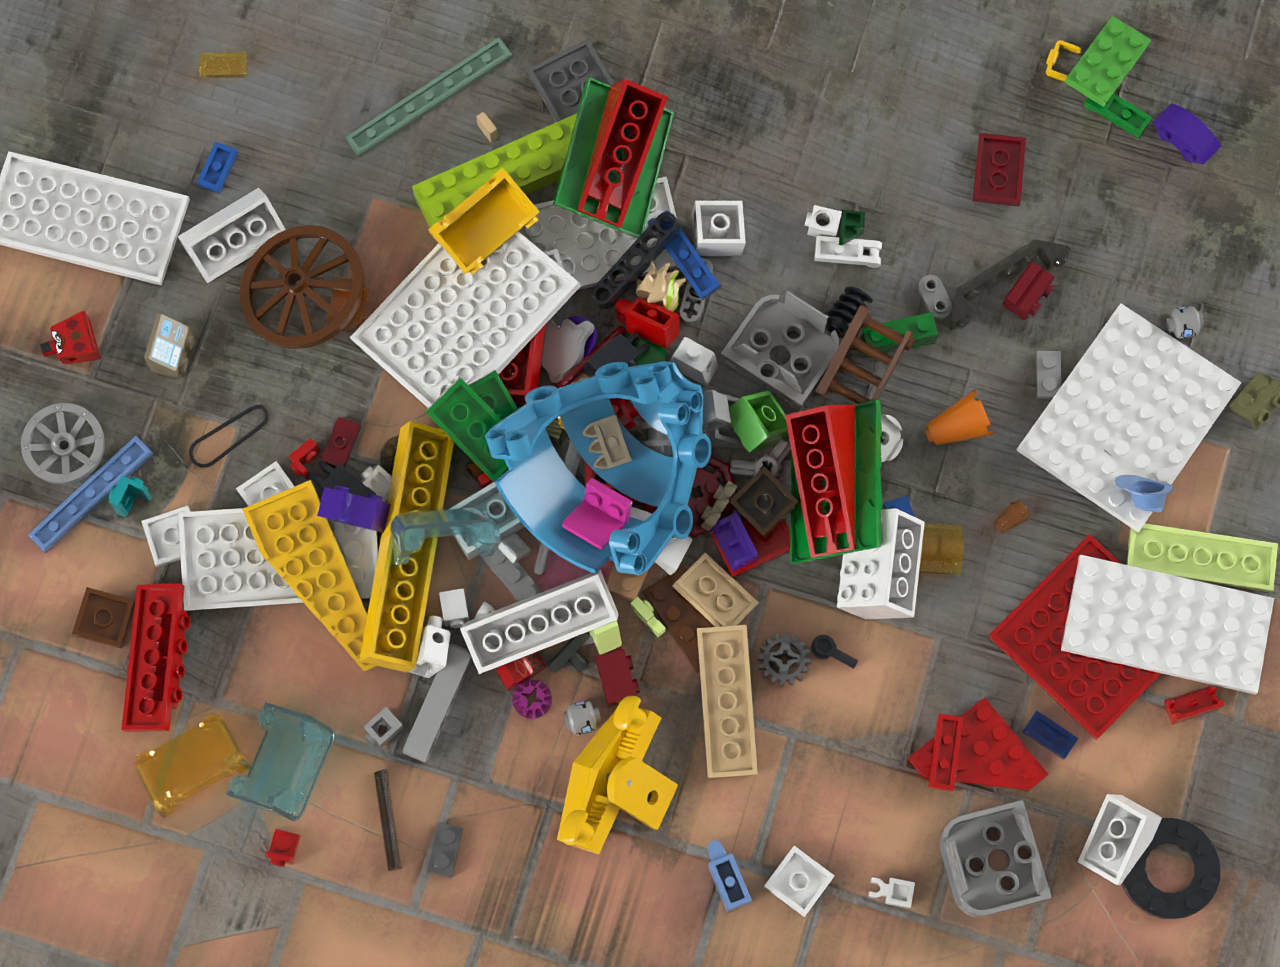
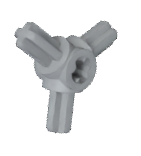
[730,440,791,481]

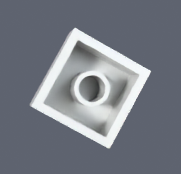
[692,201,746,256]

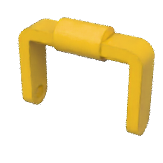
[1046,40,1082,82]

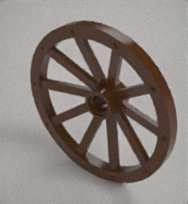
[240,225,364,349]

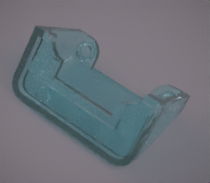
[390,507,501,565]
[226,702,334,821]

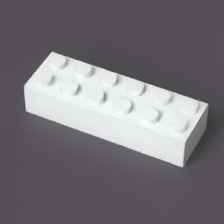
[460,570,619,674]

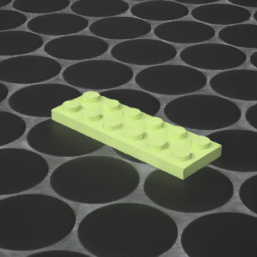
[1126,523,1278,593]

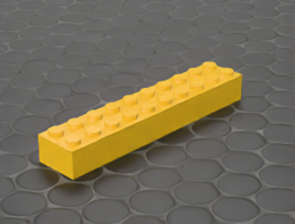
[359,421,454,672]

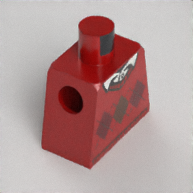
[40,310,101,365]

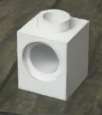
[805,205,842,237]
[439,588,469,628]

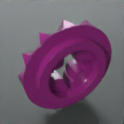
[512,679,552,719]

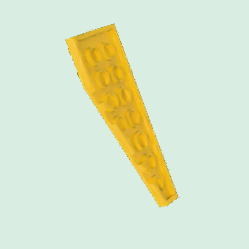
[242,480,376,671]

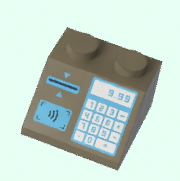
[144,313,194,379]

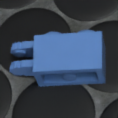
[707,840,752,913]

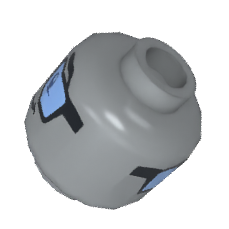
[1166,306,1204,339]
[563,701,601,735]

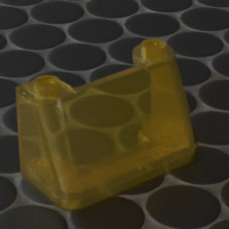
[133,713,251,818]

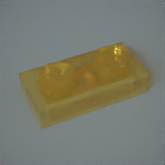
[199,52,248,78]

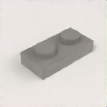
[1035,351,1061,399]

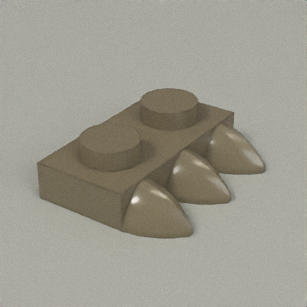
[582,414,632,470]
[701,481,737,531]

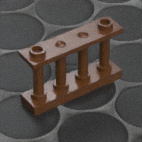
[816,305,915,405]

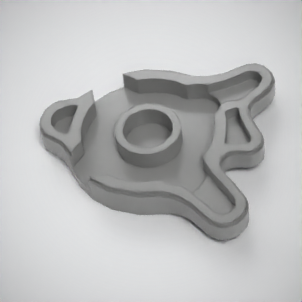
[541,319,594,384]

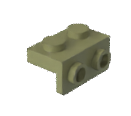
[1229,371,1280,430]

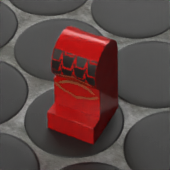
[496,651,546,692]

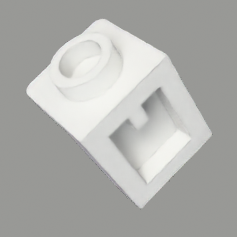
[360,465,392,502]

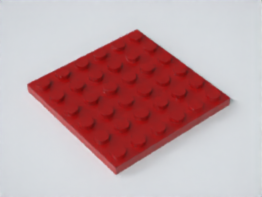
[988,534,1162,740]

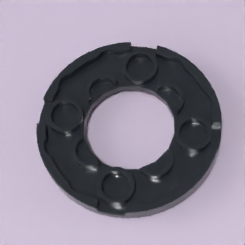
[1121,818,1221,919]

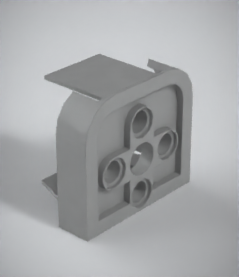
[720,291,839,412]
[939,800,1052,918]

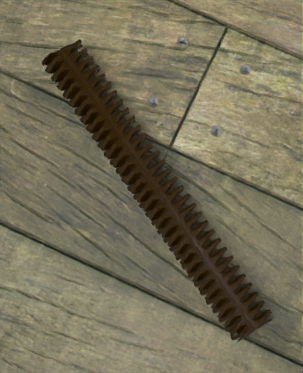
[374,769,402,871]

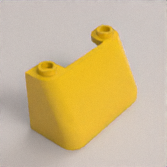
[428,167,540,275]

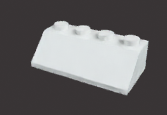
[178,188,286,283]

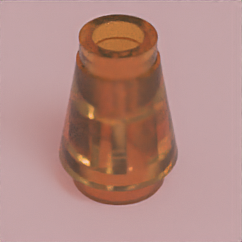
[993,499,1031,534]

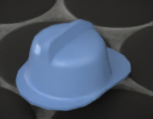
[1114,475,1173,512]

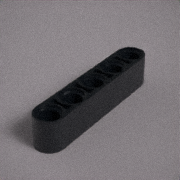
[591,212,680,309]

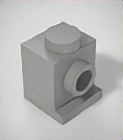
[364,707,404,748]

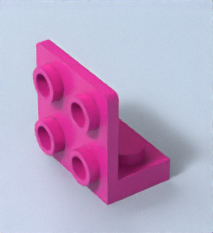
[562,478,632,550]

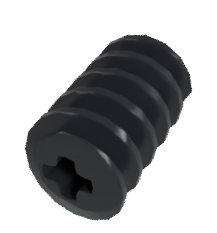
[826,286,873,339]

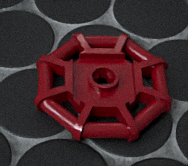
[687,456,738,538]

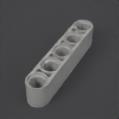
[403,643,473,763]

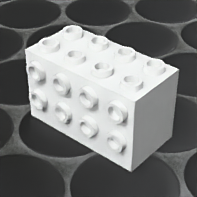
[837,509,925,620]

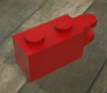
[616,297,680,349]

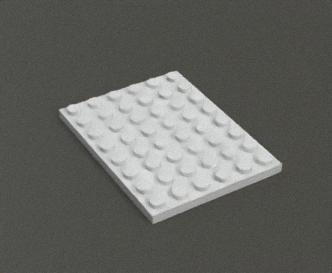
[350,231,581,408]
[1016,303,1241,532]

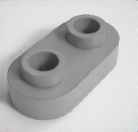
[918,275,952,321]

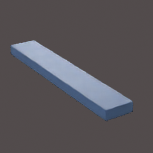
[28,436,153,553]

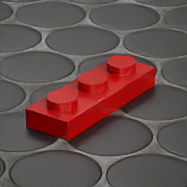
[928,713,964,792]

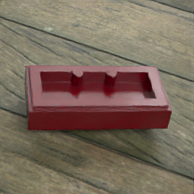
[320,417,361,468]

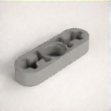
[679,258,713,326]

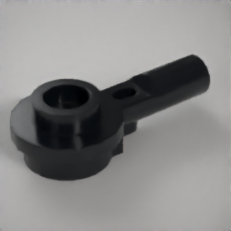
[811,635,858,669]

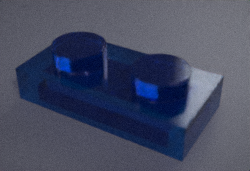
[1022,710,1078,760]

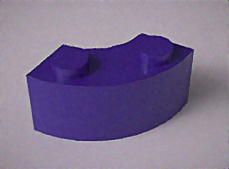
[1153,103,1221,165]
[317,485,390,533]

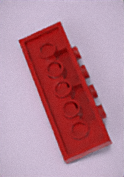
[121,583,190,732]

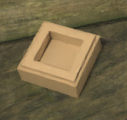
[476,112,498,143]

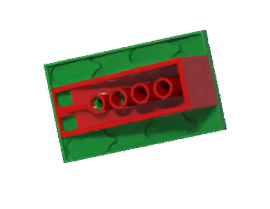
[553,77,674,238]
[785,400,882,565]

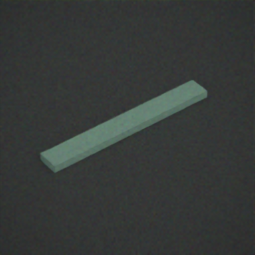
[345,37,512,158]

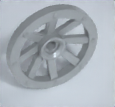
[21,403,105,484]

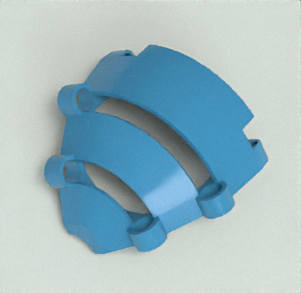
[485,361,711,575]

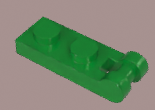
[1083,94,1152,139]

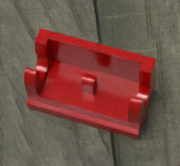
[1164,686,1224,725]

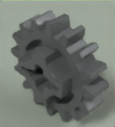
[757,632,811,687]

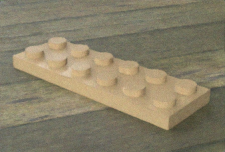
[697,625,758,778]

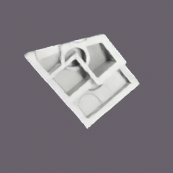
[630,507,693,575]

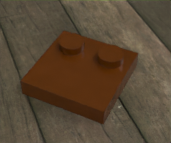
[72,587,135,648]

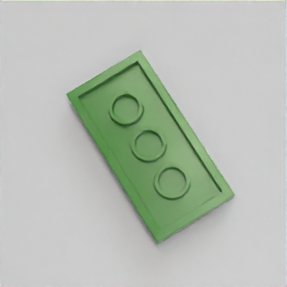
[1064,16,1151,107]

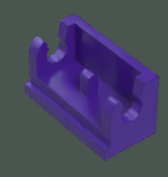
[712,512,758,572]

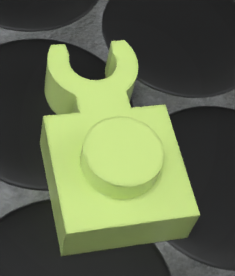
[630,597,666,638]

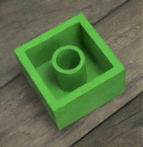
[729,390,789,453]

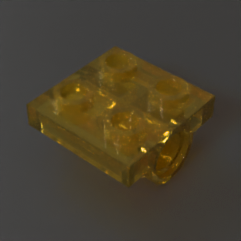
[919,523,964,575]

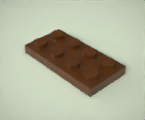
[643,565,715,673]

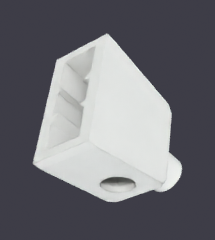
[669,337,718,387]
[408,616,451,678]

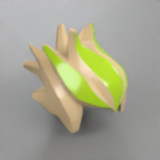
[636,261,686,312]

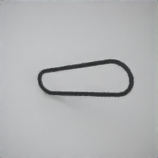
[189,405,269,467]

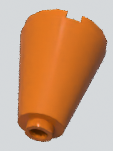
[924,390,994,446]

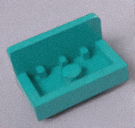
[109,476,152,518]

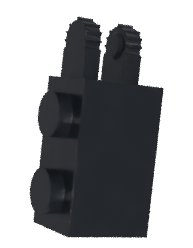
[583,333,651,378]
[308,460,376,498]

